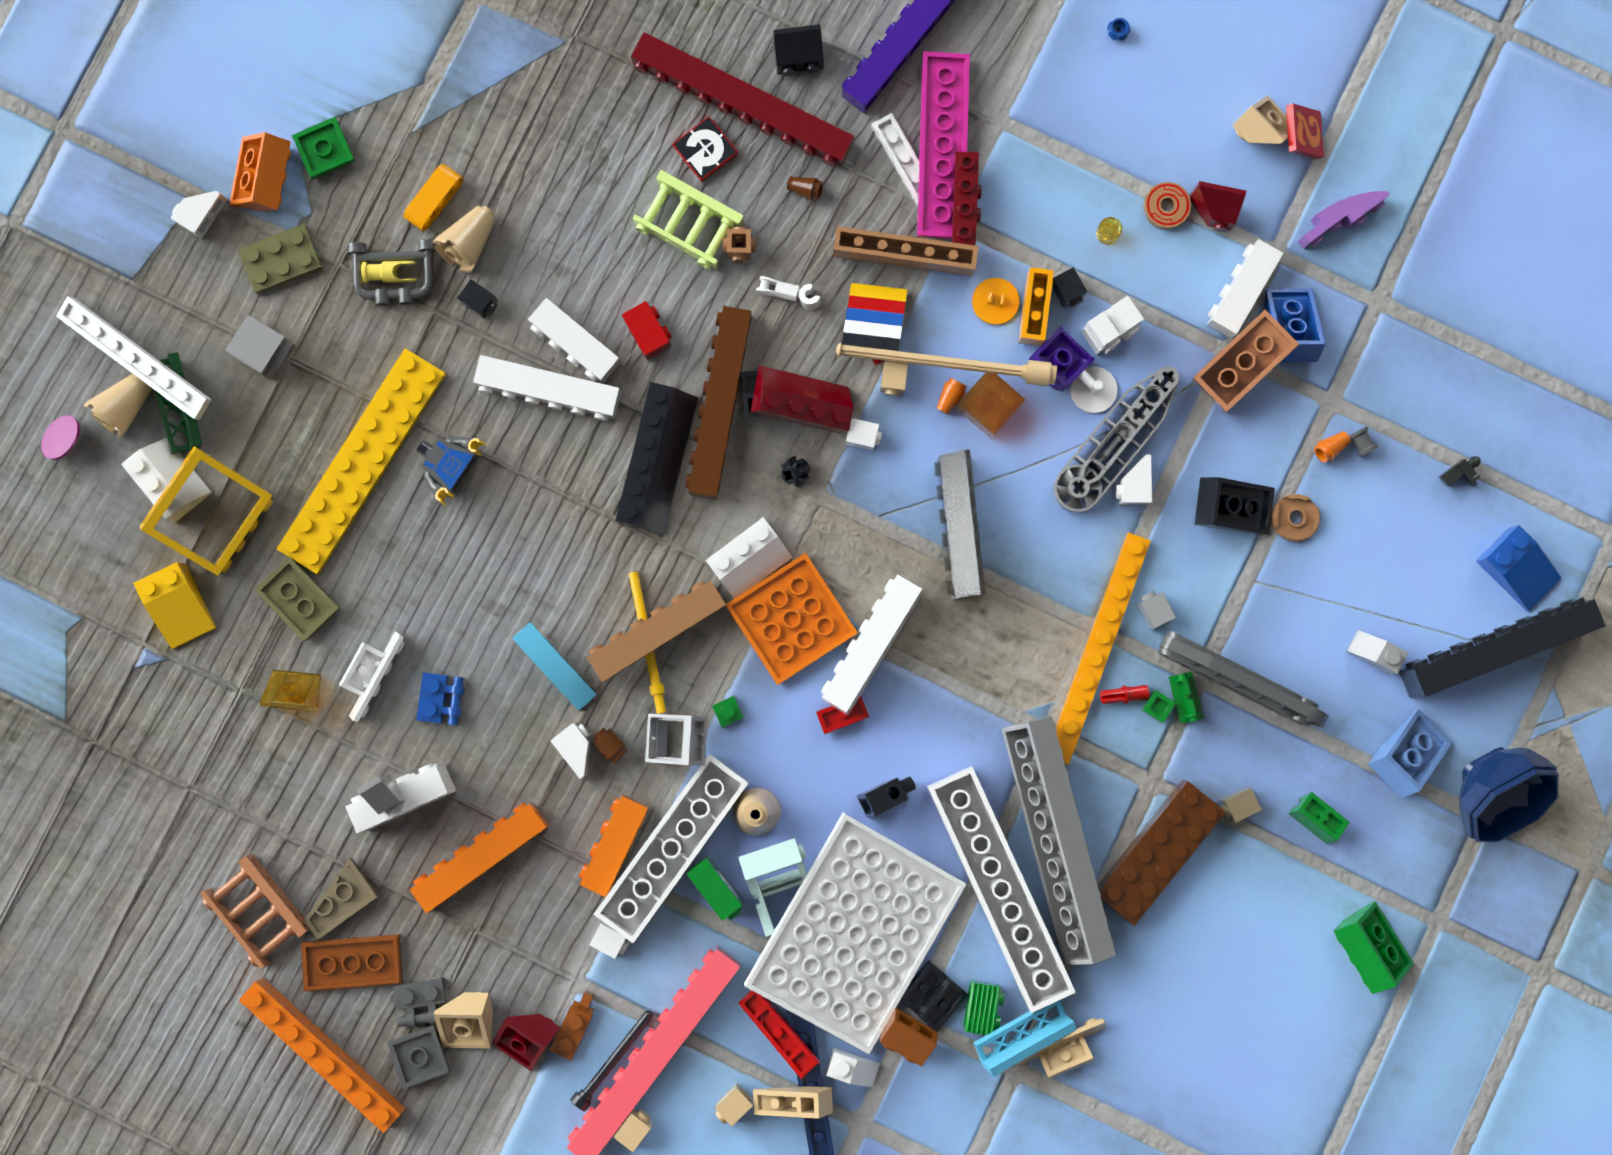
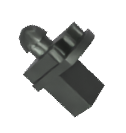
[1439,456,1481,488]

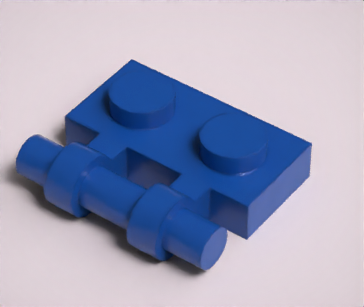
[416,673,465,725]

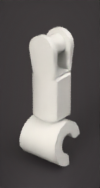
[756,276,821,311]

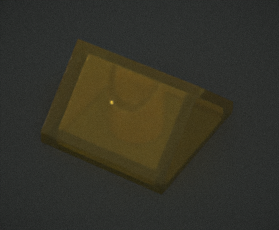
[259,669,321,712]

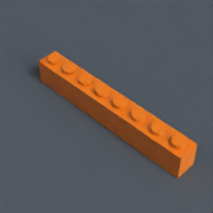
[239,978,406,1133]

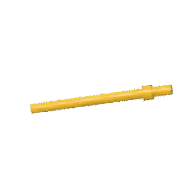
[629,572,666,714]

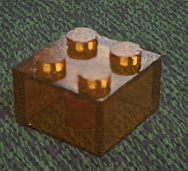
[956,372,1026,439]

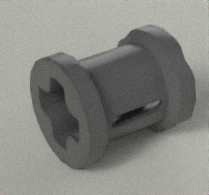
[1349,426,1379,457]

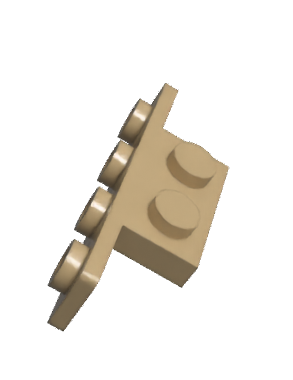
[1016,1018,1106,1079]

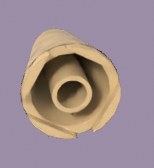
[433,206,495,273]
[83,373,152,439]
[733,788,781,836]

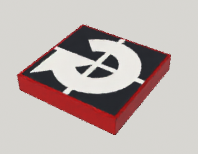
[672,116,738,183]

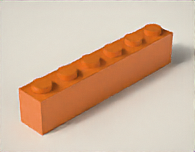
[410,802,549,914]

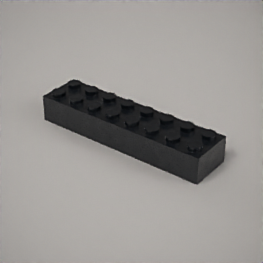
[1399,597,1606,698]

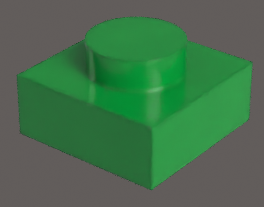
[1141,690,1176,723]
[712,696,744,728]

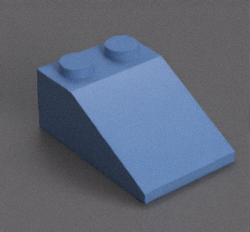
[1368,709,1452,798]

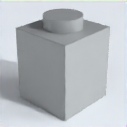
[1137,591,1176,630]

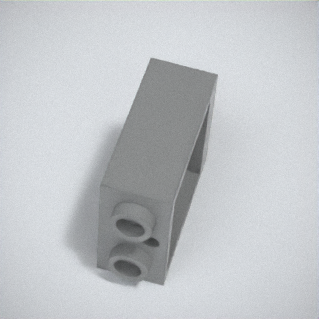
[645,714,708,766]

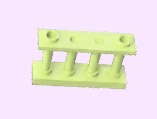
[633,170,744,270]

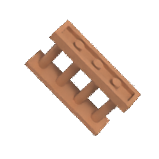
[200,854,310,969]

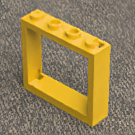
[139,446,273,576]

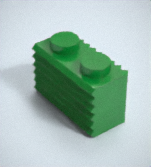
[963,980,1004,1035]

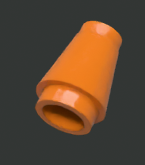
[936,377,967,415]
[1314,431,1351,463]

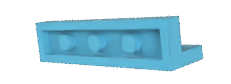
[974,1000,1077,1077]

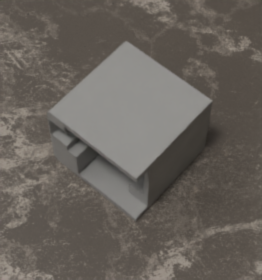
[225,315,294,380]

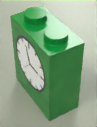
[687,855,744,921]

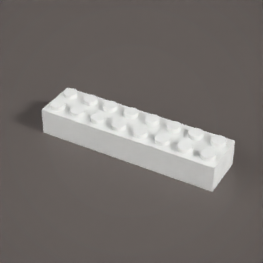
[593,754,749,943]

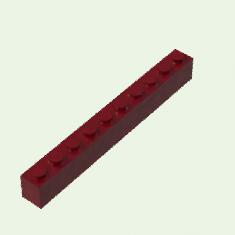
[631,32,854,167]

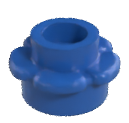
[1107,18,1130,41]

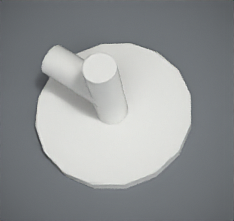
[1070,366,1118,414]

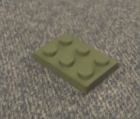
[238,224,323,294]
[254,557,341,642]

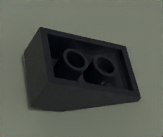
[1194,477,1275,535]

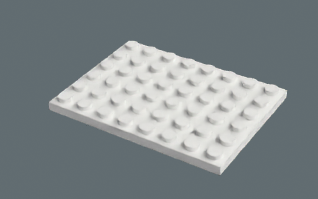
[744,813,966,1054]

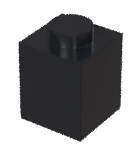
[1052,267,1087,308]
[457,279,498,319]

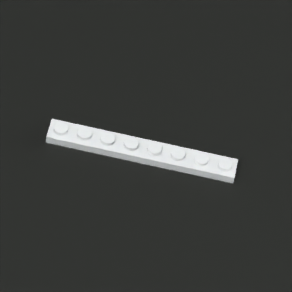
[56,296,211,420]

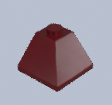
[1189,181,1247,232]
[492,1013,560,1071]

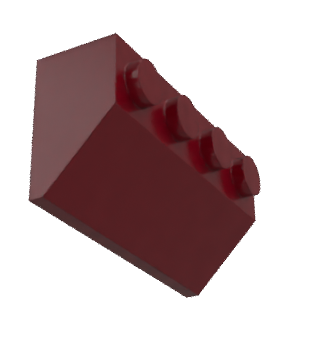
[750,365,853,433]

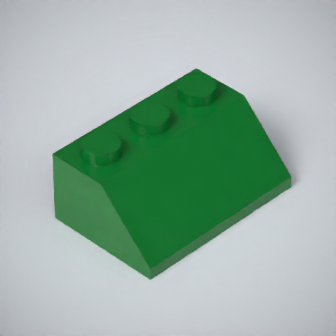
[1333,901,1414,994]

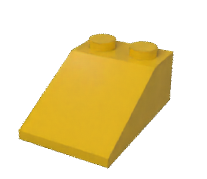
[133,562,216,649]

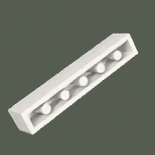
[473,355,621,421]
[821,575,923,715]

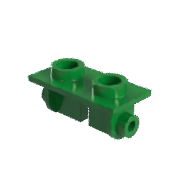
[1168,671,1204,724]

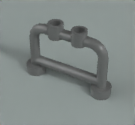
[347,239,437,306]

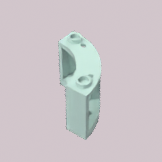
[738,838,807,941]

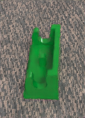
[1288,792,1350,844]

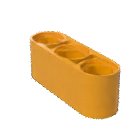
[403,163,464,232]

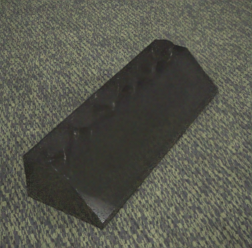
[934,449,985,600]

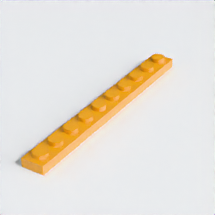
[1056,532,1151,765]

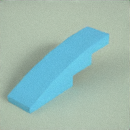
[512,622,597,711]

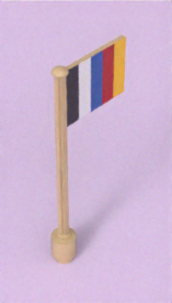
[836,283,1057,386]

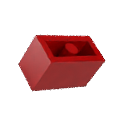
[621,301,672,360]

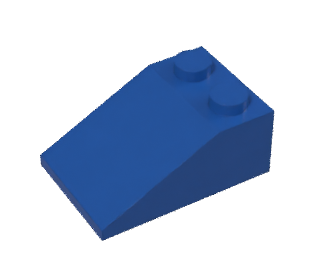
[1265,288,1326,362]
[1476,525,1561,612]

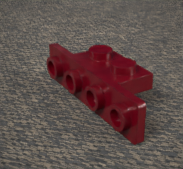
[952,151,982,246]

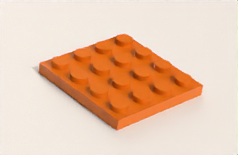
[726,553,858,685]

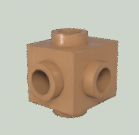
[723,227,756,263]

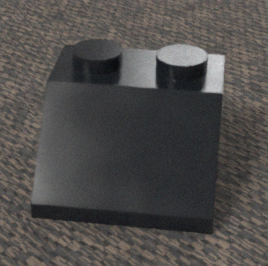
[773,24,824,76]

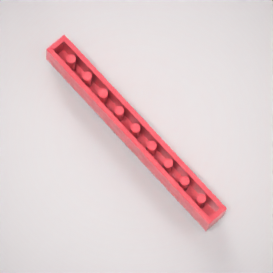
[567,947,741,1155]

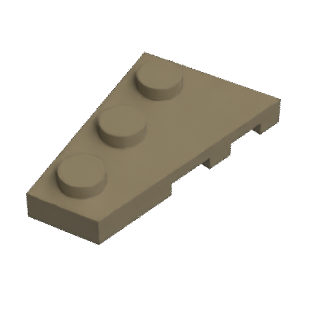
[303,857,379,940]

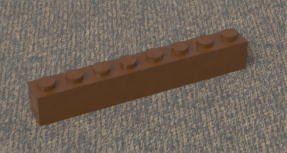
[685,306,752,500]

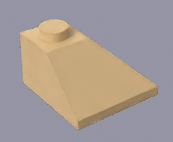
[1232,95,1288,144]
[434,992,493,1048]

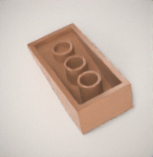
[1192,310,1299,412]

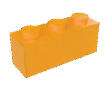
[1018,267,1054,346]

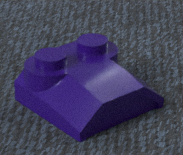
[1029,326,1095,392]

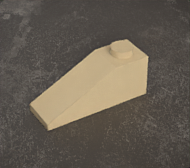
[753,1086,833,1119]

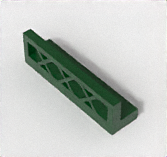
[154,352,202,454]

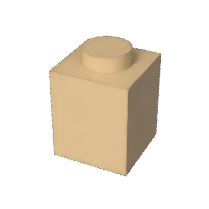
[880,360,908,397]
[715,1083,753,1127]
[614,1108,653,1152]

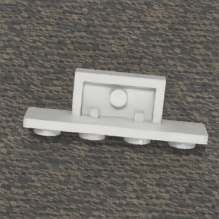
[339,632,404,722]

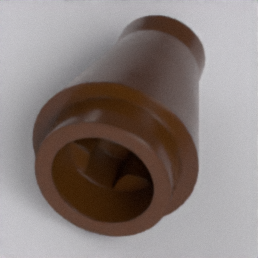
[787,176,823,201]

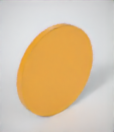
[972,278,1019,325]

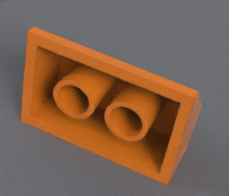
[229,132,291,212]

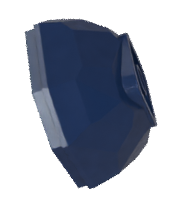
[1459,747,1559,842]

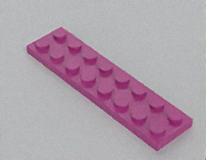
[917,51,970,239]

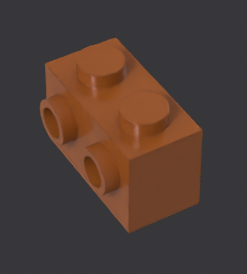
[880,1008,938,1066]

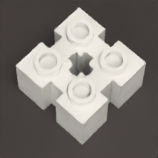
[1081,296,1144,355]

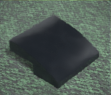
[900,960,969,1032]

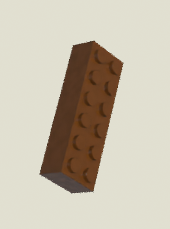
[1097,780,1226,926]

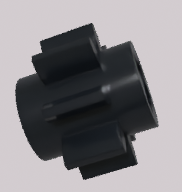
[781,456,810,487]

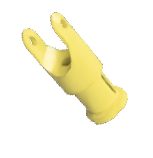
[361,261,417,283]

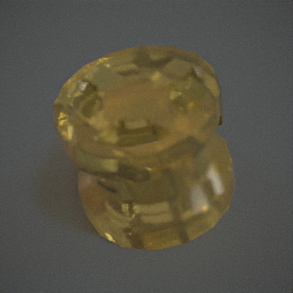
[1096,217,1122,245]

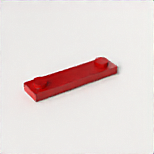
[738,990,820,1079]

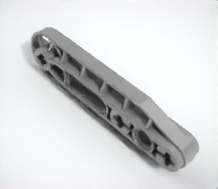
[1053,366,1179,513]

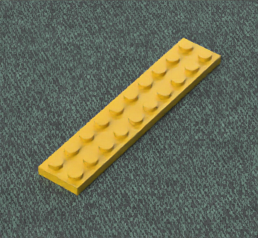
[277,348,447,575]

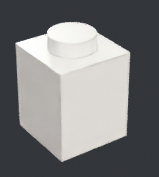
[845,418,882,451]
[589,922,630,959]

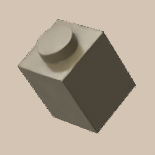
[1220,787,1262,823]

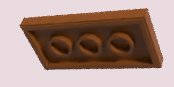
[301,934,403,992]

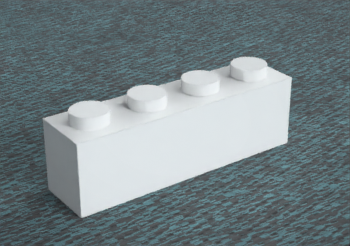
[1207,239,1283,339]
[528,298,621,384]

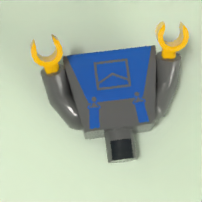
[416,437,486,506]

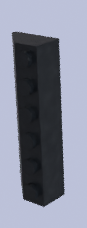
[615,382,698,535]

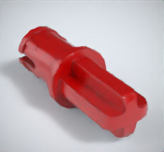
[1100,685,1149,704]

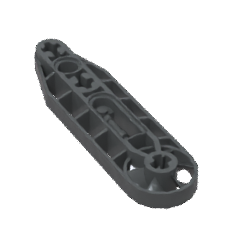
[1157,631,1329,728]

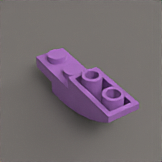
[1298,191,1390,249]

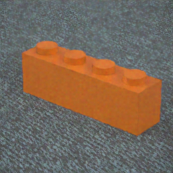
[579,795,650,897]

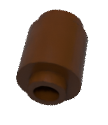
[593,728,628,764]

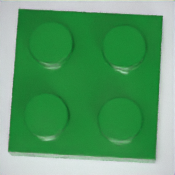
[292,117,356,180]

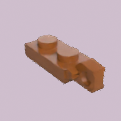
[549,991,594,1061]

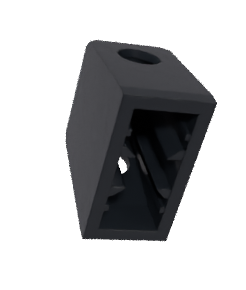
[857,776,916,817]

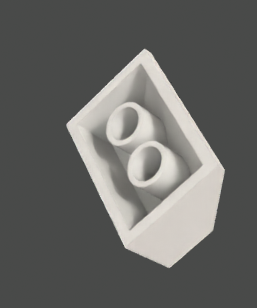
[121,438,212,522]
[706,517,793,599]

